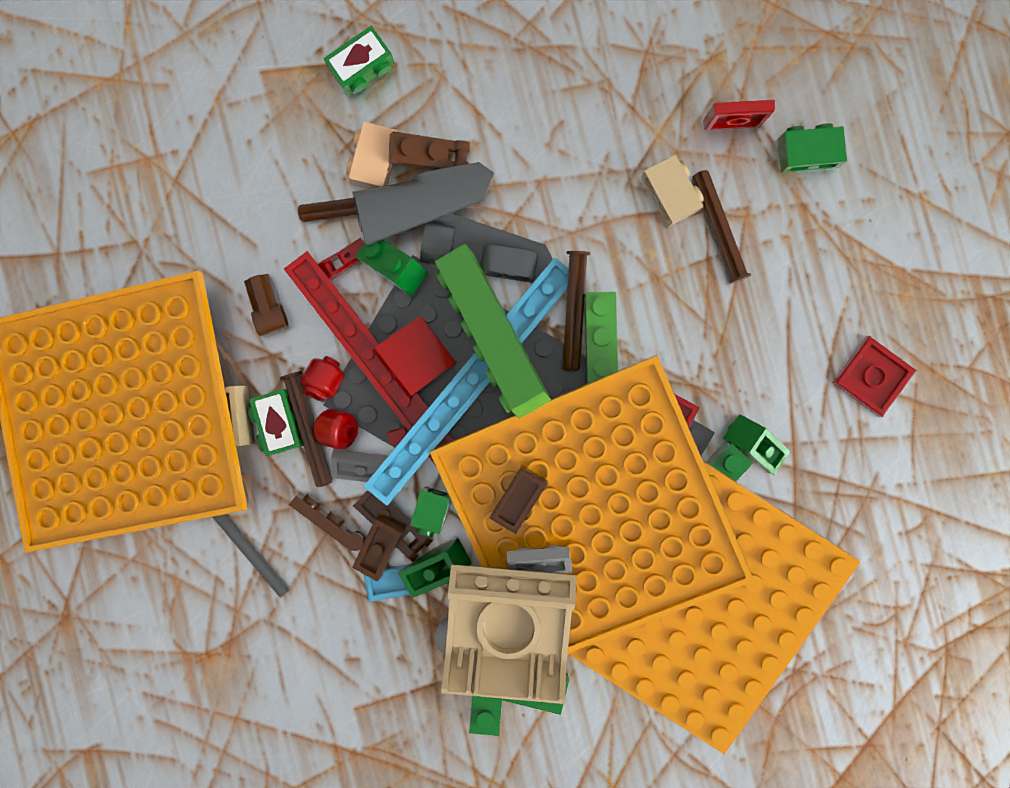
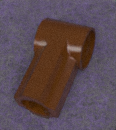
[244,274,289,336]

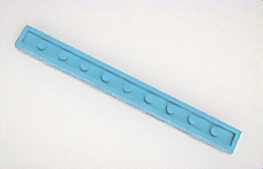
[363,258,569,506]

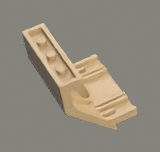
[441,565,577,704]

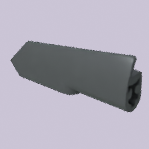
[352,162,494,246]
[420,213,553,283]

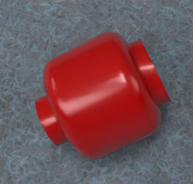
[300,356,345,402]
[313,409,358,450]

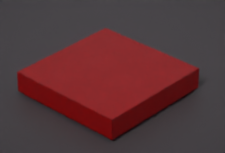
[703,100,775,130]
[372,316,457,398]
[832,336,917,417]

